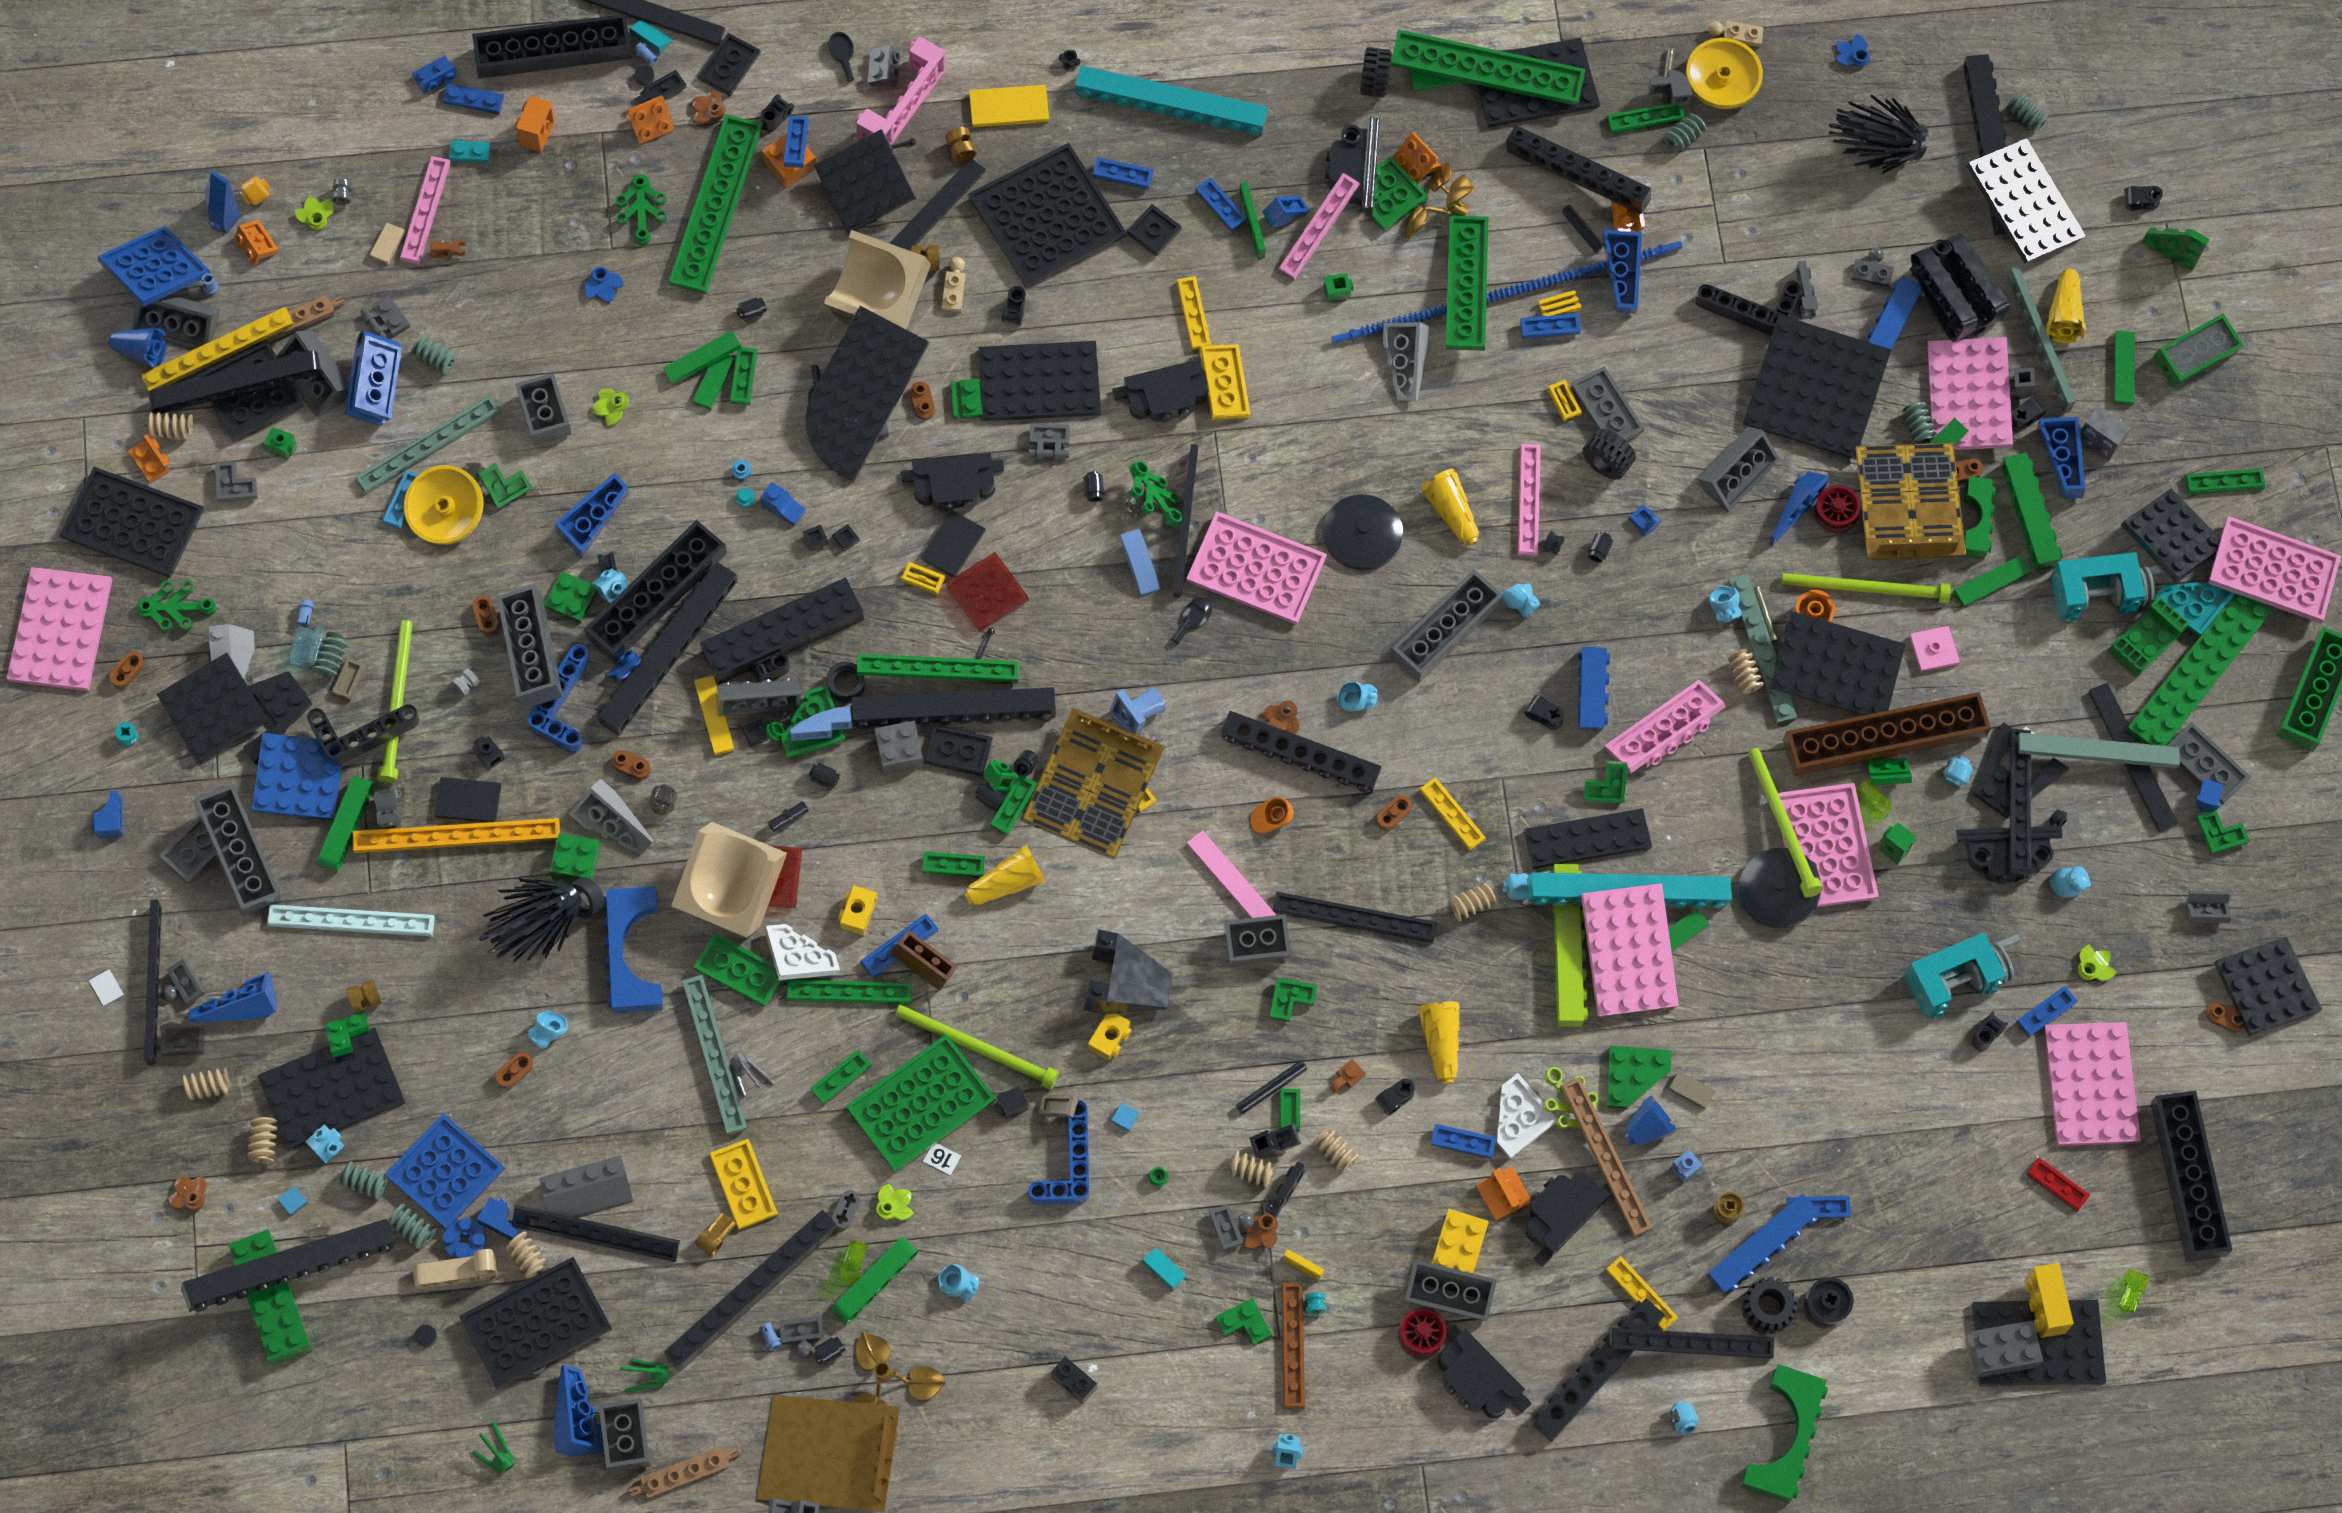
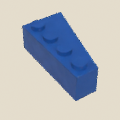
[1602,230,1642,314]
[2037,417,2085,499]
[555,473,628,559]
[1578,647,1610,730]

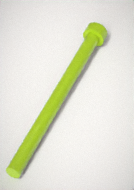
[1781,573,1951,604]
[377,620,413,783]
[1748,748,1823,897]
[895,1005,1059,1090]

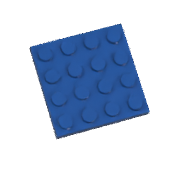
[98,226,210,307]
[252,733,342,821]
[385,1113,505,1229]

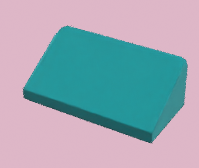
[629,20,672,55]
[1142,1248,1187,1291]

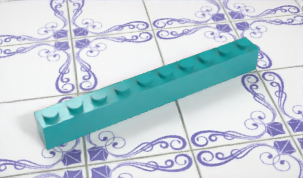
[1075,65,1268,135]
[1527,873,1732,909]

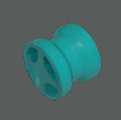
[115,722,138,747]
[1305,1293,1327,1314]

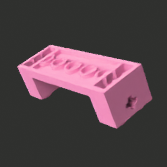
[855,36,946,145]

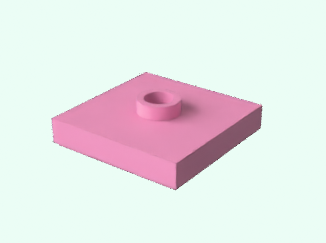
[1909,626,1960,673]

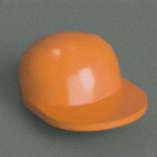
[1250,797,1294,834]

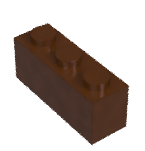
[891,930,958,991]

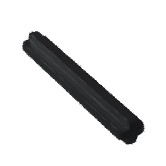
[1236,1060,1307,1114]

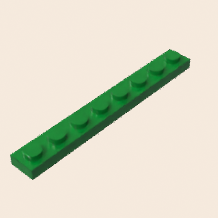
[857,654,1019,683]

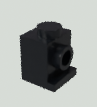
[472,736,505,771]

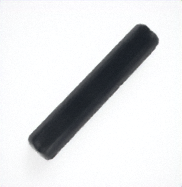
[1562,205,1604,253]

